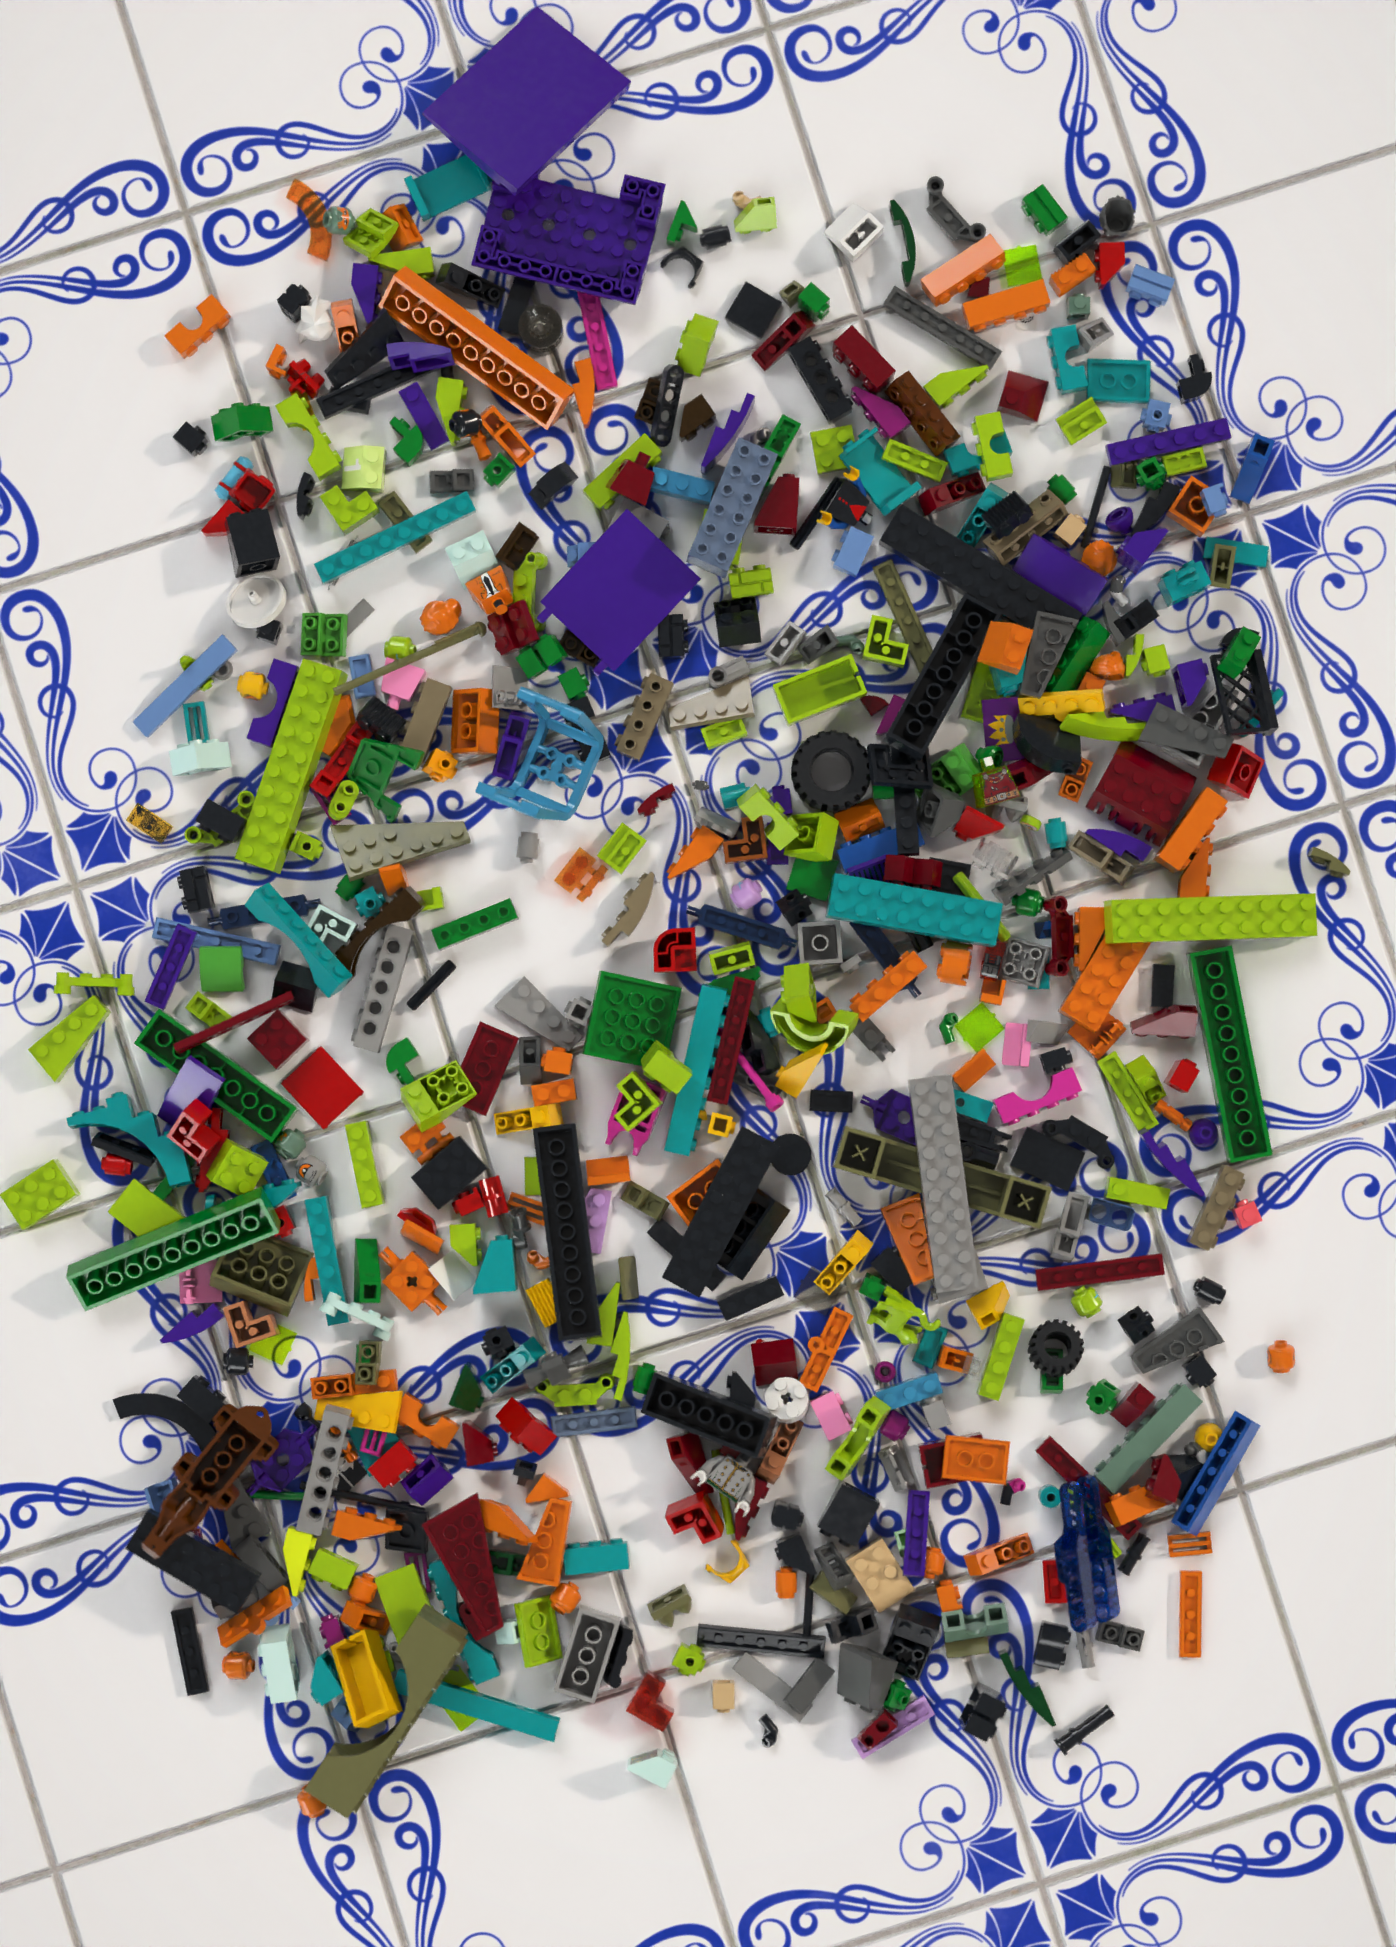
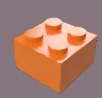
[1165,475,1214,538]

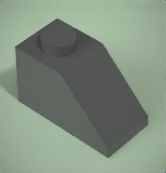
[519,1036,542,1085]

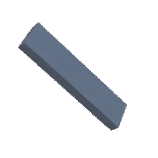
[551,1406,638,1437]

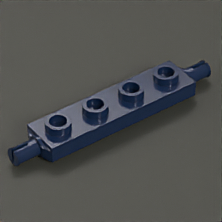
[207,894,321,931]
[686,904,797,950]
[849,922,922,999]

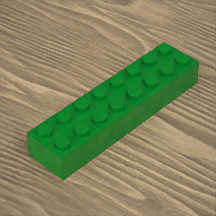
[134,1009,299,1143]

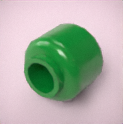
[1012,888,1044,917]

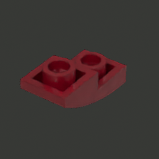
[637,783,676,817]

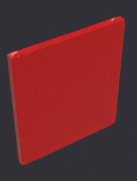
[281,1046,364,1130]

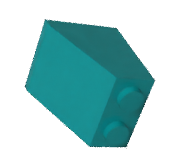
[989,651,1027,697]
[473,1234,518,1294]

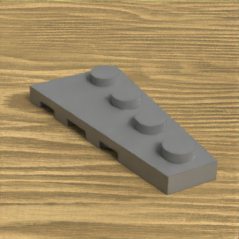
[495,976,584,1051]

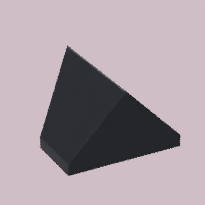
[1151,1454,1204,1501]

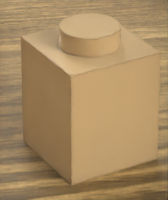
[1053,513,1087,549]
[713,1680,734,1713]

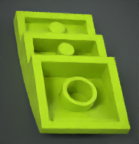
[108,1178,185,1237]
[374,1563,434,1645]

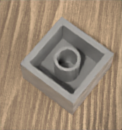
[797,920,843,966]

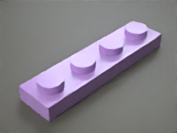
[851,1695,935,1759]

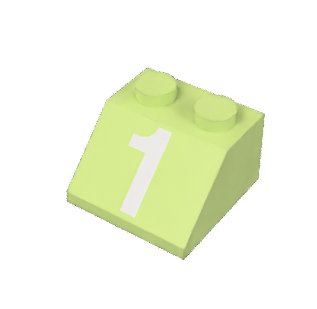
[341,445,387,493]

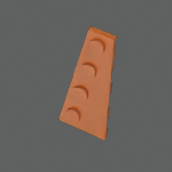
[880,1193,934,1286]
[516,1497,572,1587]

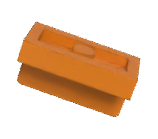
[382,204,423,252]
[834,798,885,842]
[952,1048,996,1092]
[586,1156,631,1186]

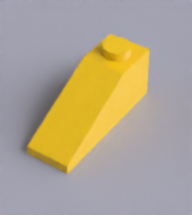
[775,1042,829,1099]

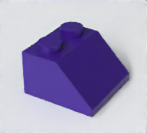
[1171,658,1209,711]

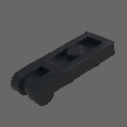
[603,1624,633,1688]

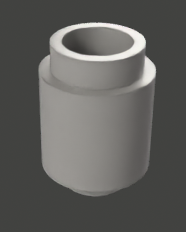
[516,832,539,863]

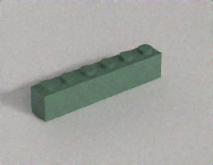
[1094,1382,1203,1494]

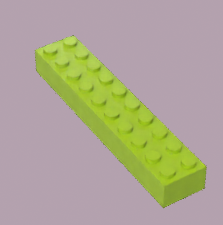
[234,658,348,874]
[1104,893,1317,944]

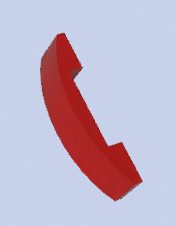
[309,721,374,798]

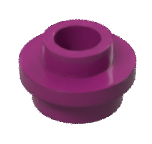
[874,1361,896,1383]

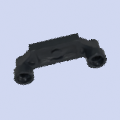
[1042,1115,1114,1169]

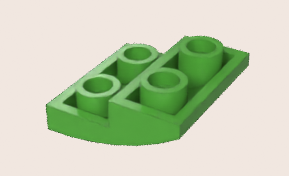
[301,613,348,657]
[199,946,245,992]

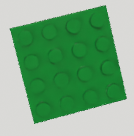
[582,971,682,1066]

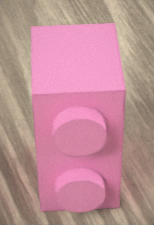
[810,1390,853,1441]

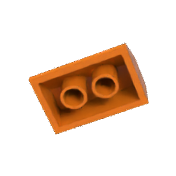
[451,688,499,755]

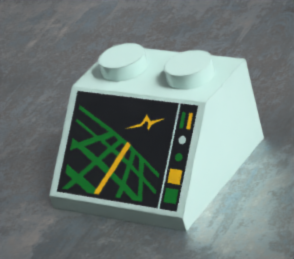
[627,1748,677,1789]

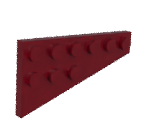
[421,1492,504,1637]

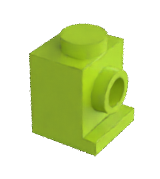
[289,831,324,862]

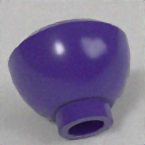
[1105,506,1133,535]
[1188,1118,1218,1148]

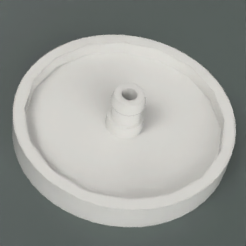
[226,573,286,628]

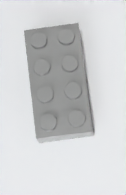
[553,1605,621,1704]

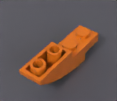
[310,1369,399,1399]

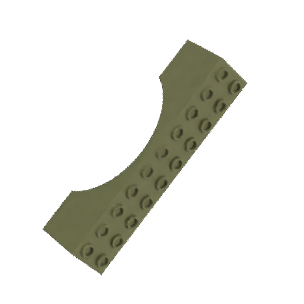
[832,1126,1052,1229]
[304,1604,468,1819]

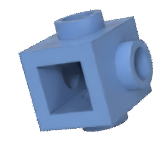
[1140,399,1172,433]

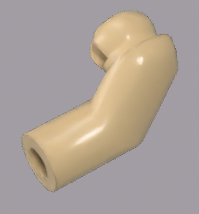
[733,191,761,210]

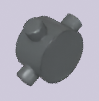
[692,780,709,791]

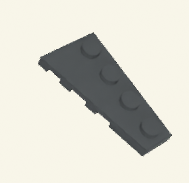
[1019,611,1079,699]
[1138,702,1235,759]
[991,847,1073,906]
[1130,1307,1225,1374]

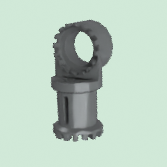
[508,1206,531,1251]

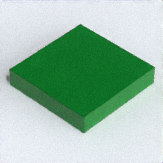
[786,858,839,902]

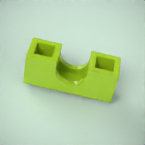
[971,411,1013,482]
[737,784,799,851]

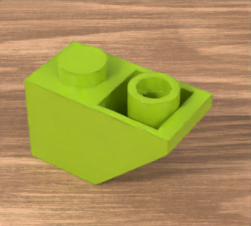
[734,197,777,234]
[1125,1055,1167,1106]
[449,1223,482,1266]

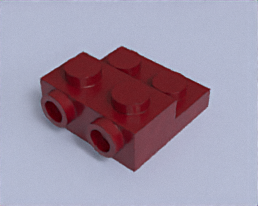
[487,599,539,656]

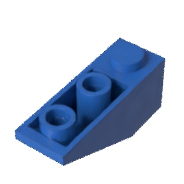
[1229,433,1275,504]

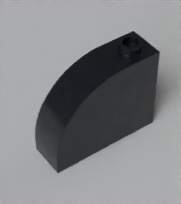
[1012,713,1082,775]

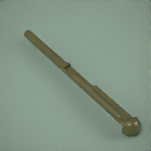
[333,622,487,696]

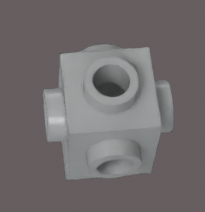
[564,997,593,1029]

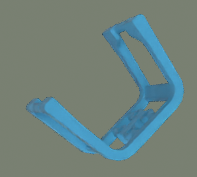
[475,687,604,821]

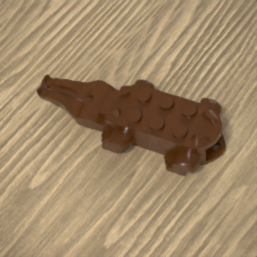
[141,1404,279,1559]

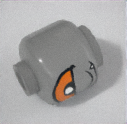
[295,1155,328,1187]

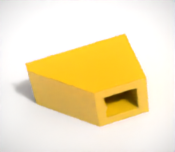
[966,1281,1010,1330]

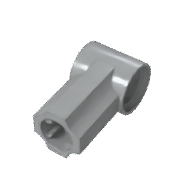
[708,655,750,688]

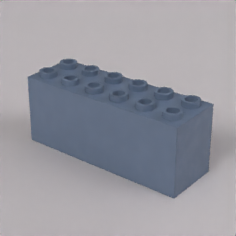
[686,437,778,578]

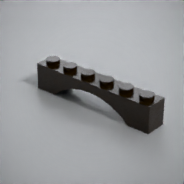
[335,886,428,986]

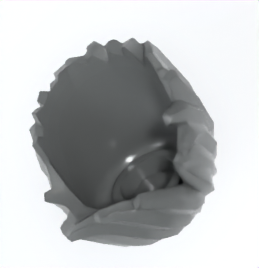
[1099,195,1136,239]

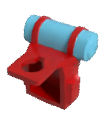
[214,456,276,512]

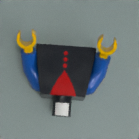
[816,465,873,529]

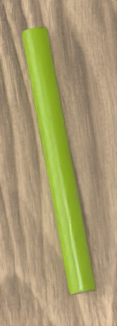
[711,1449,735,1535]

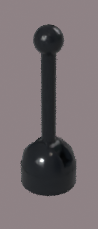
[293,1402,321,1429]

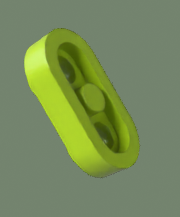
[328,780,359,820]

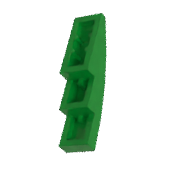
[759,414,801,502]

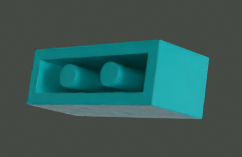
[564,1538,630,1575]

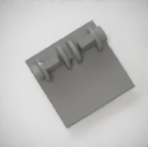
[492,665,527,711]

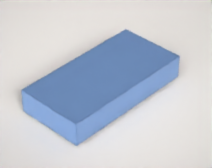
[348,654,377,699]

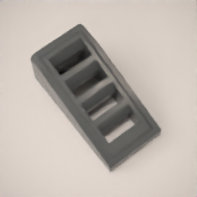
[814,1542,855,1591]

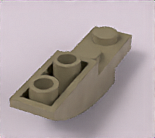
[601,872,655,947]

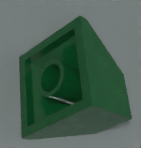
[448,1362,485,1413]

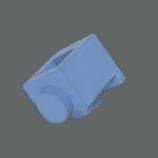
[1199,483,1228,518]

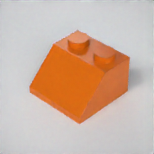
[977,621,1034,675]

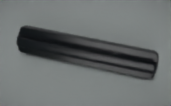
[407,960,456,1011]

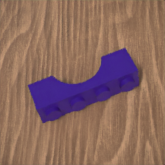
[247,658,300,748]

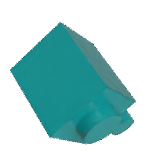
[720,783,750,811]

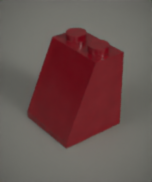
[754,474,800,535]

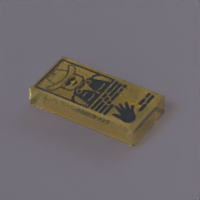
[126,803,174,844]

